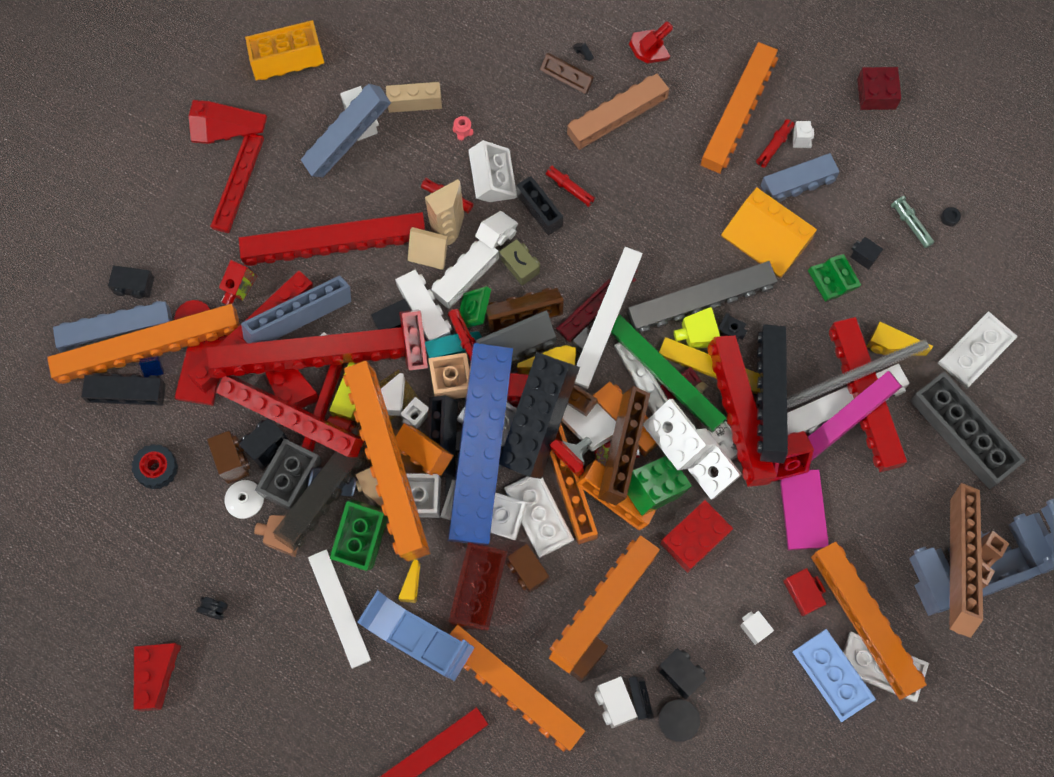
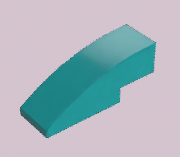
[425,331,482,358]

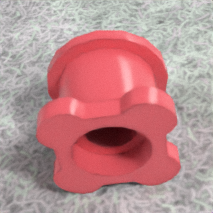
[453,116,474,141]

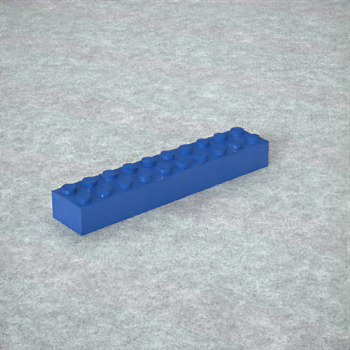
[447,343,513,546]

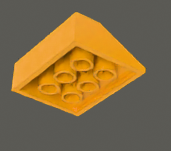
[245,20,324,80]
[721,187,817,278]

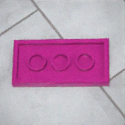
[780,470,829,550]

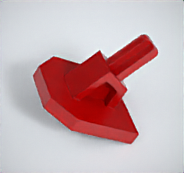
[629,21,673,64]

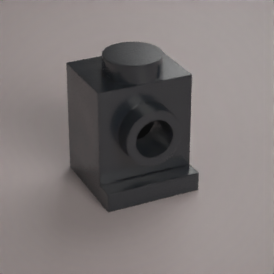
[718,313,748,342]

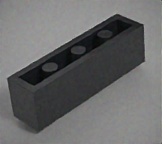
[81,373,166,406]
[425,395,458,478]

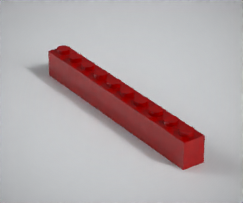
[239,212,426,266]
[206,327,405,378]

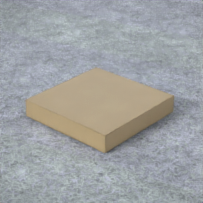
[408,227,448,270]

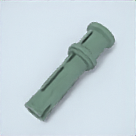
[891,196,935,248]

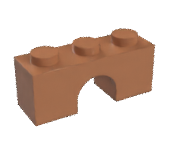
[981,531,1009,589]

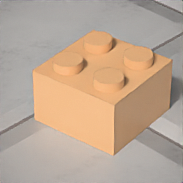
[428,353,470,399]

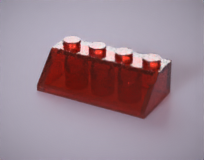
[449,542,507,631]

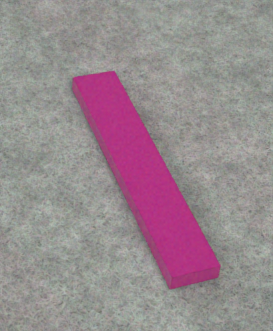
[808,371,902,461]

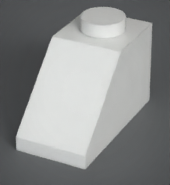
[381,373,405,416]

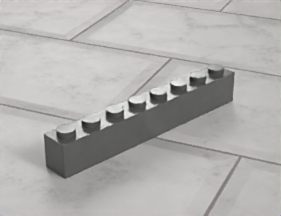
[627,261,778,333]

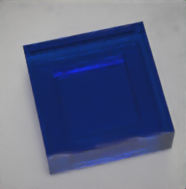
[139,356,164,378]

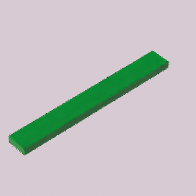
[611,315,727,433]

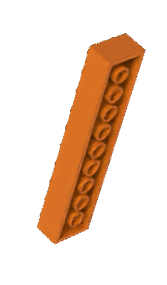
[343,361,431,561]

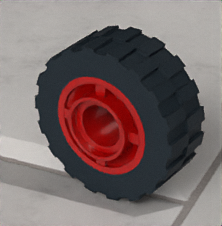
[131,444,178,489]

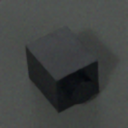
[851,237,883,270]

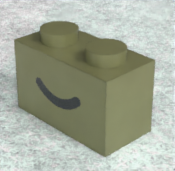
[499,239,540,286]

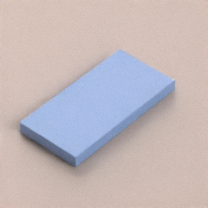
[793,629,876,722]

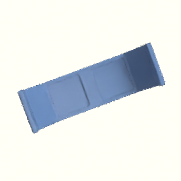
[358,590,474,681]

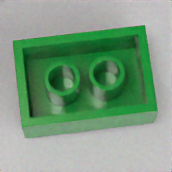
[627,456,692,516]
[330,499,388,571]

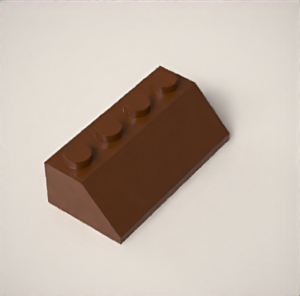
[486,288,564,333]

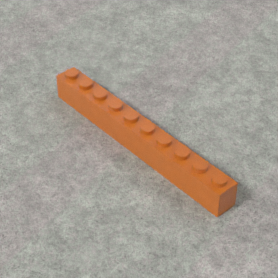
[47,304,240,384]

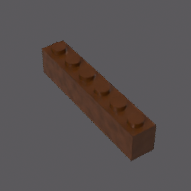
[598,386,650,505]

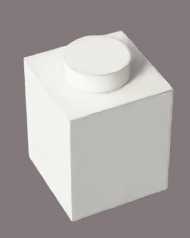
[740,611,774,645]

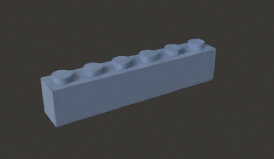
[301,84,391,178]
[241,275,351,343]
[53,301,173,353]

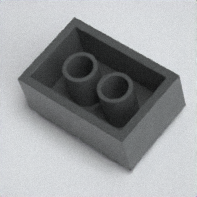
[255,439,322,512]

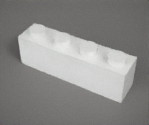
[431,240,499,309]
[395,270,452,341]

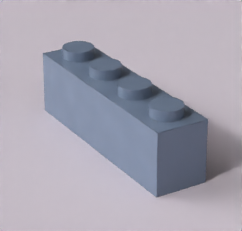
[761,153,840,202]

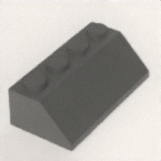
[476,310,556,365]

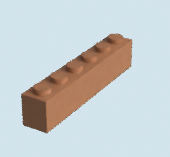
[567,74,669,150]

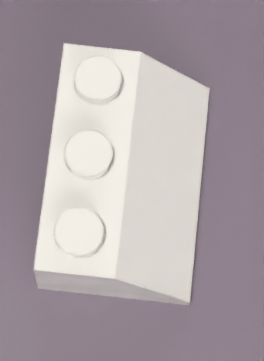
[469,140,517,202]

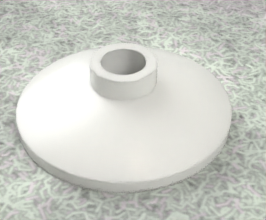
[225,480,264,519]

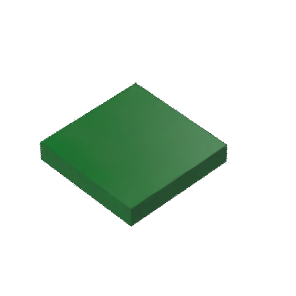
[459,286,491,328]

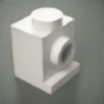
[792,121,814,148]
[400,397,429,429]

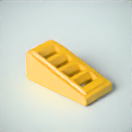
[399,559,421,603]

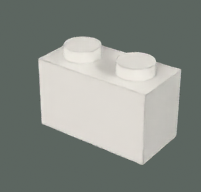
[475,211,518,249]

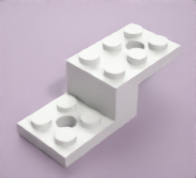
[643,399,742,500]

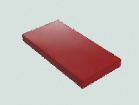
[175,335,228,406]

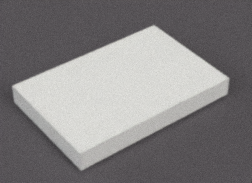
[562,403,616,451]

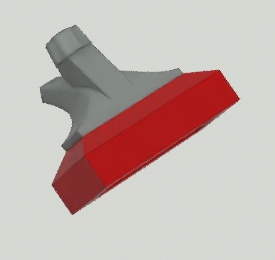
[550,437,592,478]

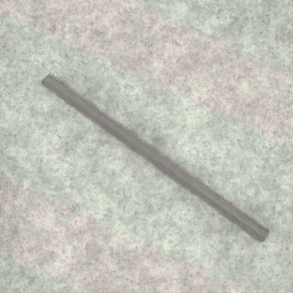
[787,338,930,409]

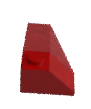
[189,100,267,144]

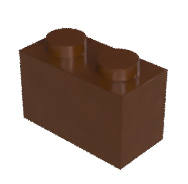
[506,544,550,593]

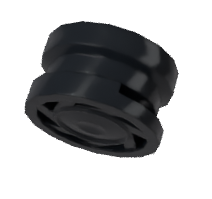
[196,596,228,620]

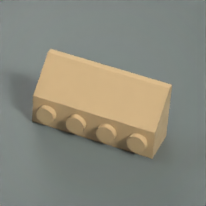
[425,179,464,245]

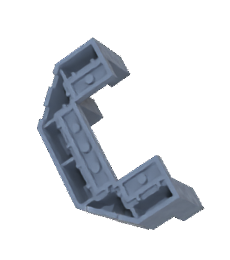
[909,499,1054,616]

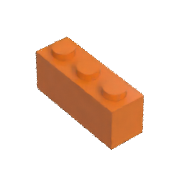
[395,423,454,476]

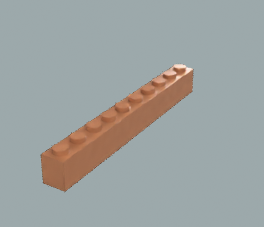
[949,483,983,638]

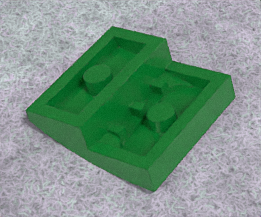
[808,254,861,302]

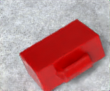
[783,568,826,616]

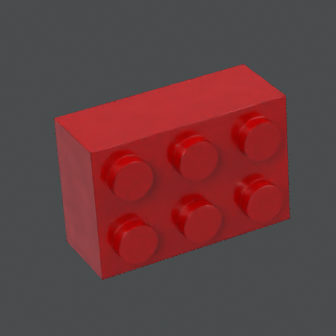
[660,500,733,573]

